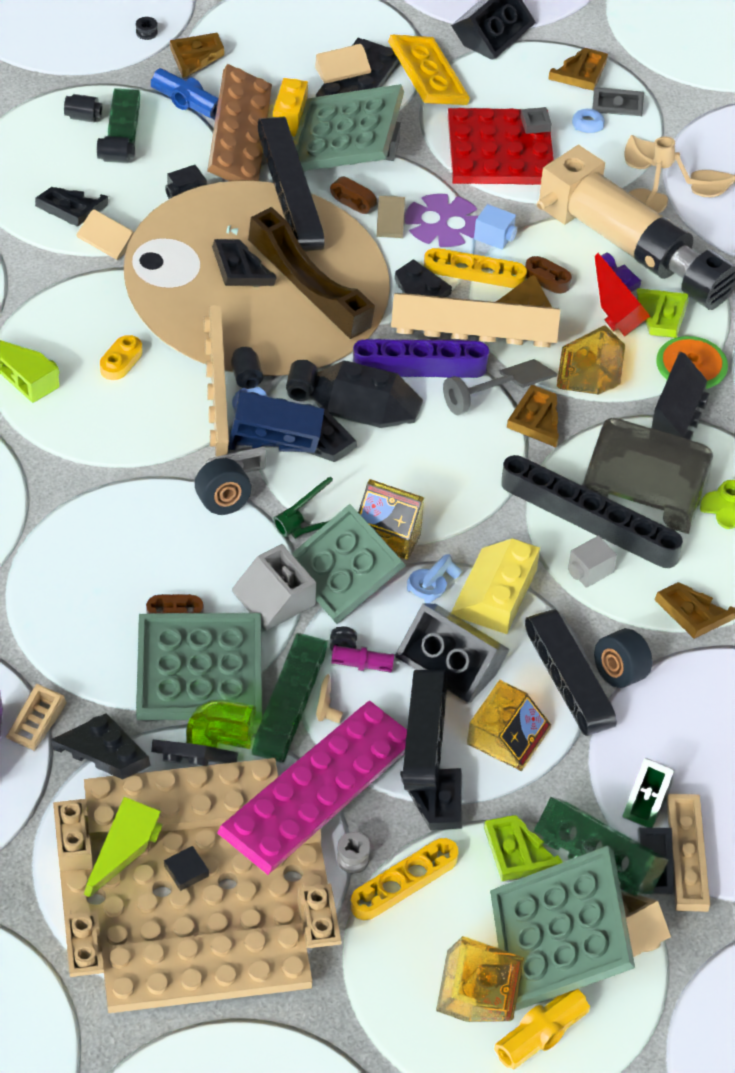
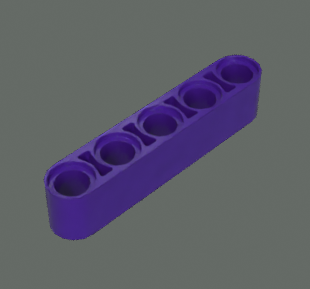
[353,339,489,378]

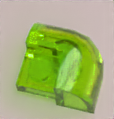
[186,700,256,749]

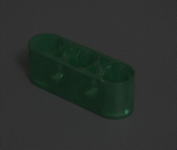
[108,88,140,143]

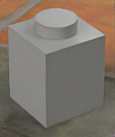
[568,535,617,588]

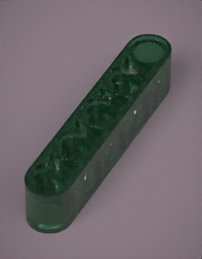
[252,633,328,763]

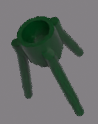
[273,477,333,539]

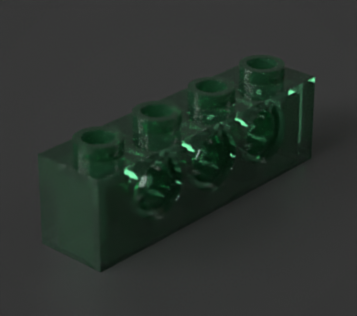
[534,797,669,896]

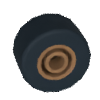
[194,458,252,515]
[594,628,653,688]

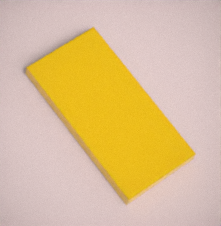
[388,34,470,105]

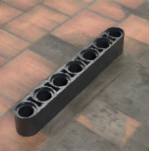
[258,116,325,251]
[501,455,683,568]

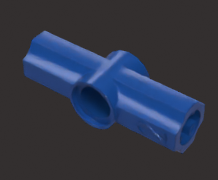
[151,68,219,120]

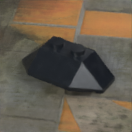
[309,360,423,428]

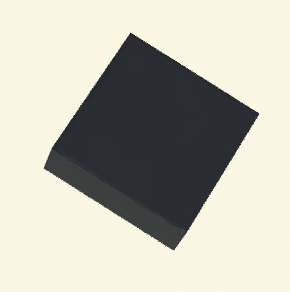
[164,846,209,891]

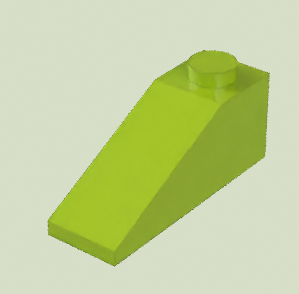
[0,340,60,403]
[84,797,163,897]

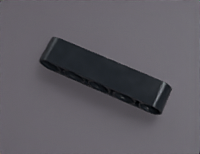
[525,609,617,736]
[403,669,447,791]

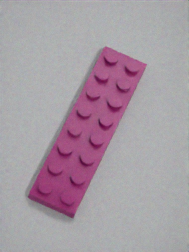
[217,700,407,875]

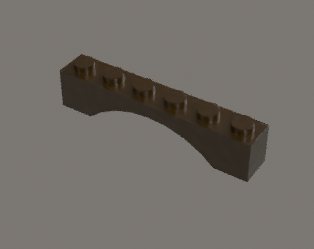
[248,207,375,339]

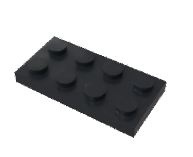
[316,37,400,97]

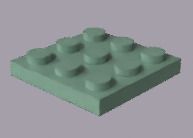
[291,504,406,624]

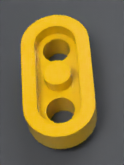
[100,335,142,380]

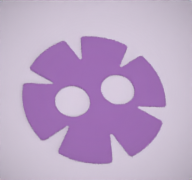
[405,194,478,247]

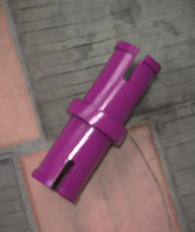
[331,645,394,673]

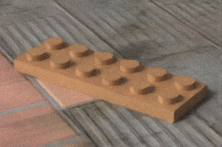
[207,64,272,181]

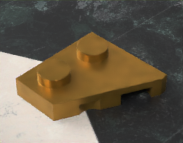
[170,32,224,78]
[507,385,559,447]
[654,582,735,639]

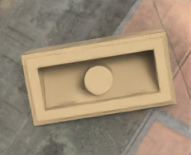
[315,44,371,84]
[76,210,134,260]

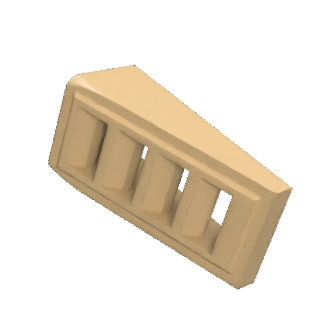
[6,683,66,751]

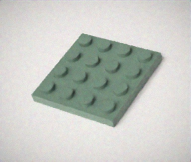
[294,84,404,172]
[136,613,262,720]
[490,846,635,1012]

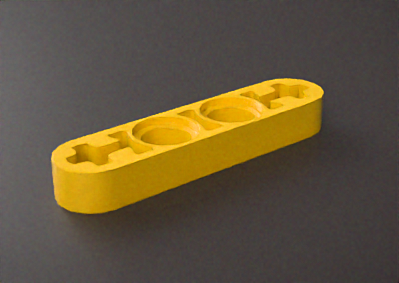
[424,248,527,288]
[350,838,459,920]

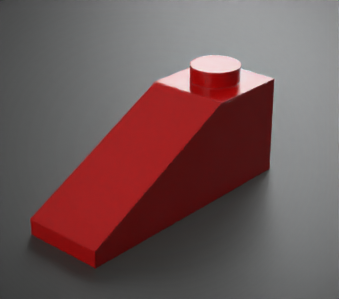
[594,252,650,337]

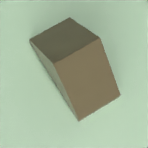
[376,196,405,238]

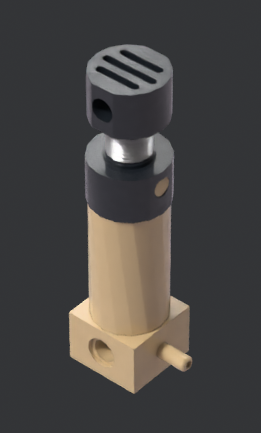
[537,144,735,310]

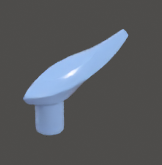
[422,554,462,588]

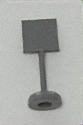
[443,359,557,415]

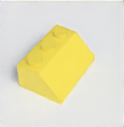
[451,538,540,634]

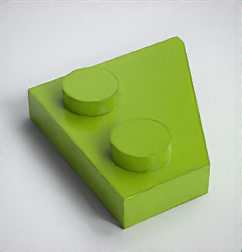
[636,288,688,338]
[484,815,563,882]

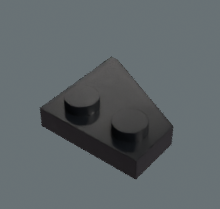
[35,186,108,227]
[212,239,277,286]
[394,259,452,297]
[306,406,357,462]
[151,739,238,766]
[400,768,462,830]

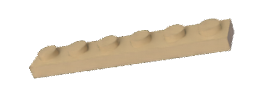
[204,305,229,457]

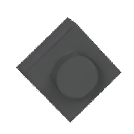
[521,107,552,134]

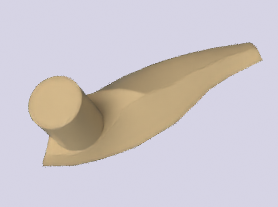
[316,674,343,724]

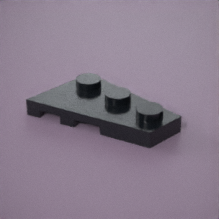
[51,713,151,780]

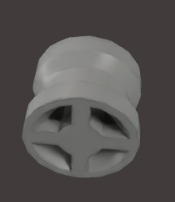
[337,832,370,874]

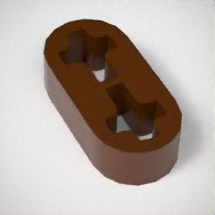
[330,176,377,214]
[525,256,572,294]
[146,594,204,614]

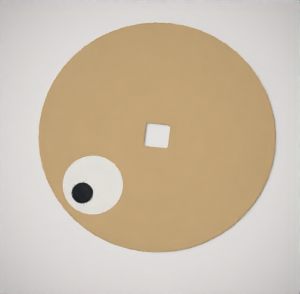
[124,181,390,376]

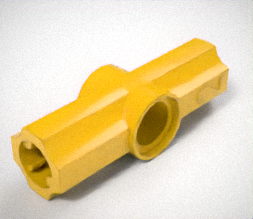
[494,989,590,1070]

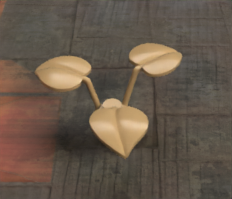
[624,135,735,213]

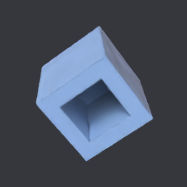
[474,204,517,250]

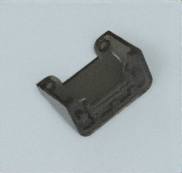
[582,418,714,534]

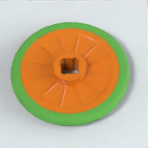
[656,336,728,389]

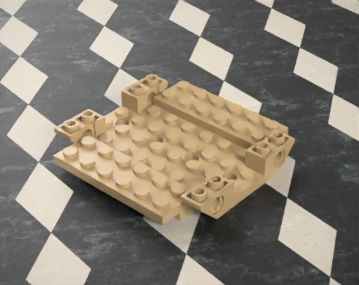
[53,758,341,1013]

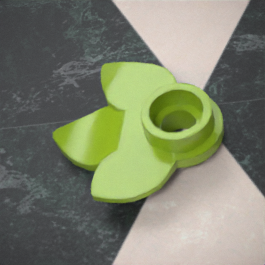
[700,480,735,529]

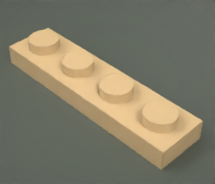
[666,794,710,912]

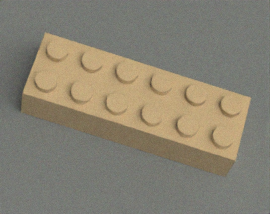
[391,293,561,348]

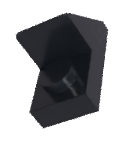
[635,827,674,894]

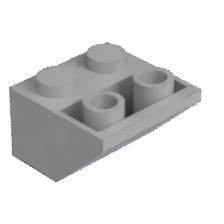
[232,544,316,631]

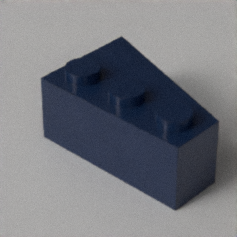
[228,391,324,453]

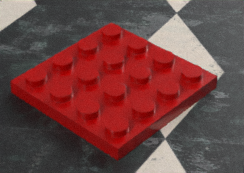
[447,108,554,185]

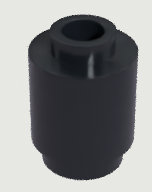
[64,94,103,123]
[97,136,135,163]
[231,347,263,389]
[286,360,318,401]

